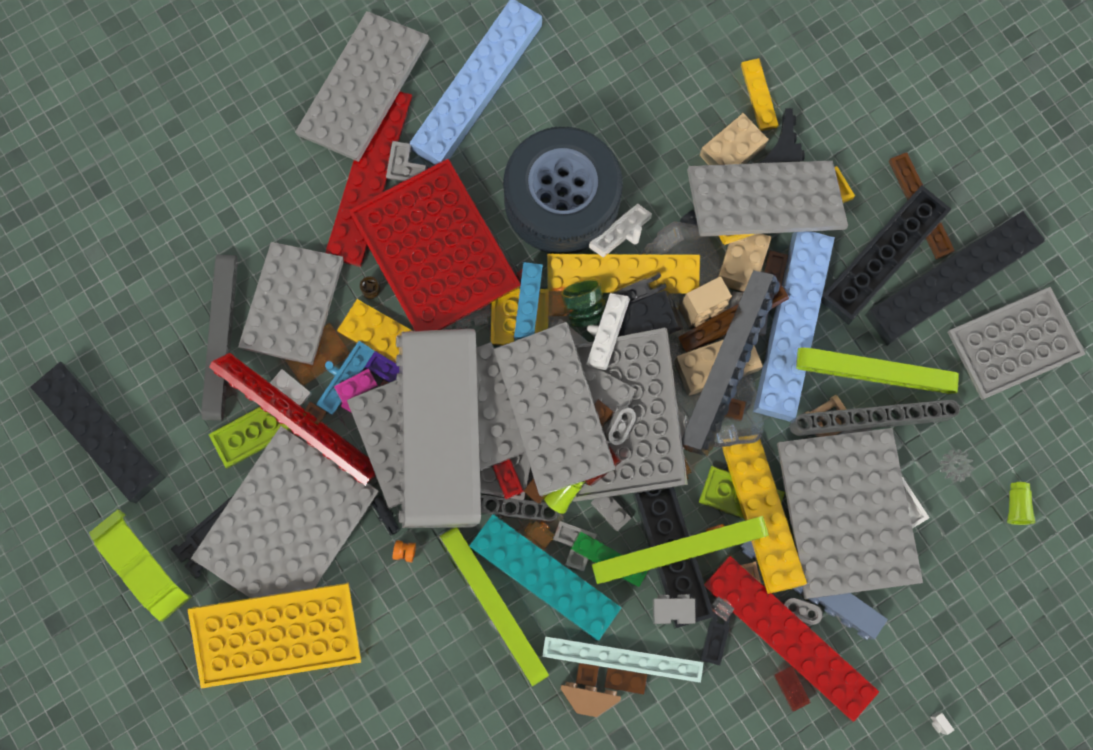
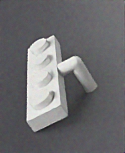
[589,204,652,258]
[587,293,630,370]

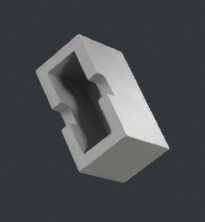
[653,595,695,624]

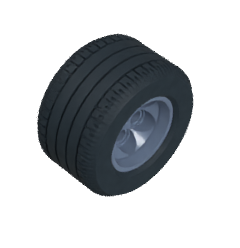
[503,126,623,254]

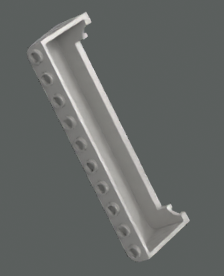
[396,329,481,528]

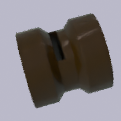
[360,276,380,299]

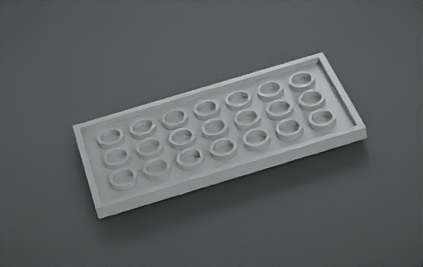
[295,11,430,162]
[687,161,848,236]
[494,322,616,496]

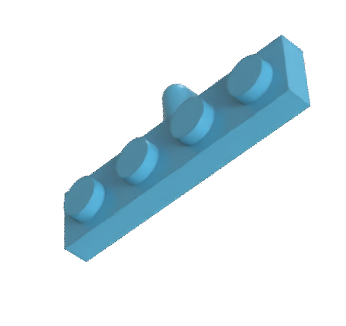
[316,341,374,416]

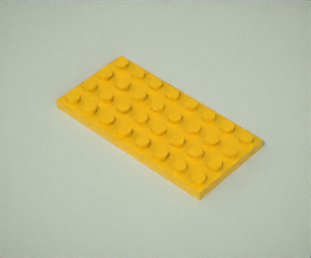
[188,583,361,688]

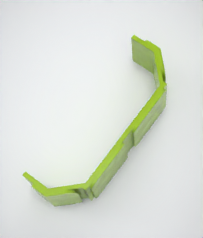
[89,509,192,622]

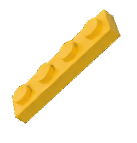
[741,58,778,131]

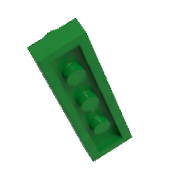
[570,531,648,587]

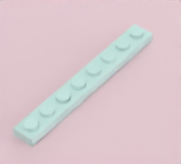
[542,637,703,683]

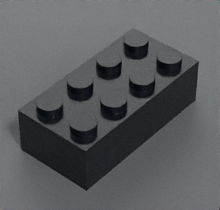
[595,290,684,337]

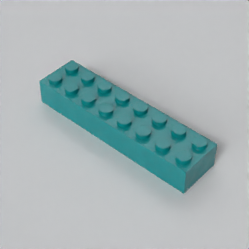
[469,514,622,641]

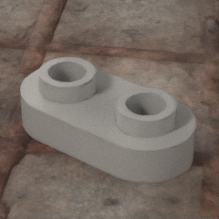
[605,406,636,445]
[783,598,822,625]

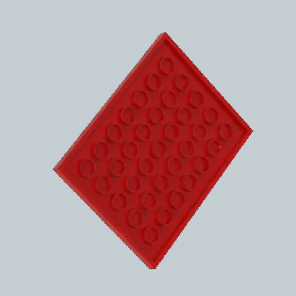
[348,159,521,331]

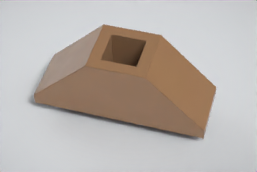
[560,682,621,717]

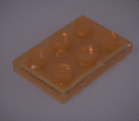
[285,323,350,386]

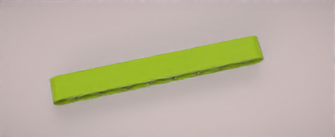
[796,348,959,394]
[592,516,769,584]
[440,527,549,687]

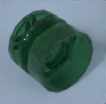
[561,280,606,327]

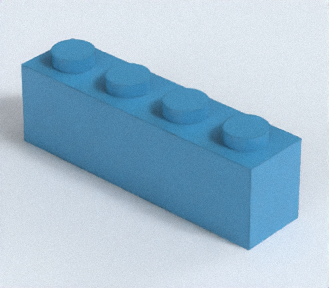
[514,262,543,341]

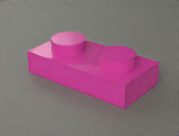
[334,369,378,404]

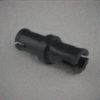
[371,496,401,536]

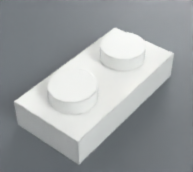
[270,369,312,406]

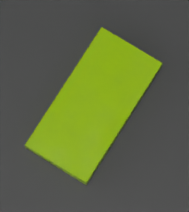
[208,407,293,469]
[698,466,785,519]

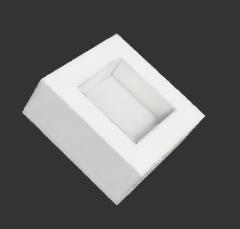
[930,712,954,735]

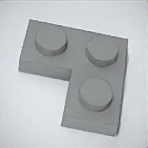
[386,141,427,182]
[553,521,597,572]

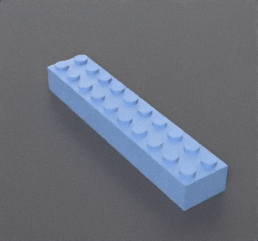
[410,0,542,165]
[753,231,835,422]

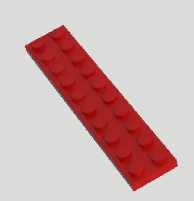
[325,91,412,267]
[209,353,376,485]
[704,556,880,722]

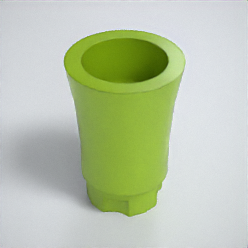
[544,481,585,514]
[1007,482,1036,525]

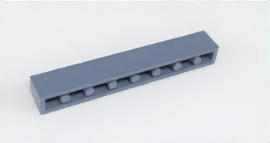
[740,541,888,640]

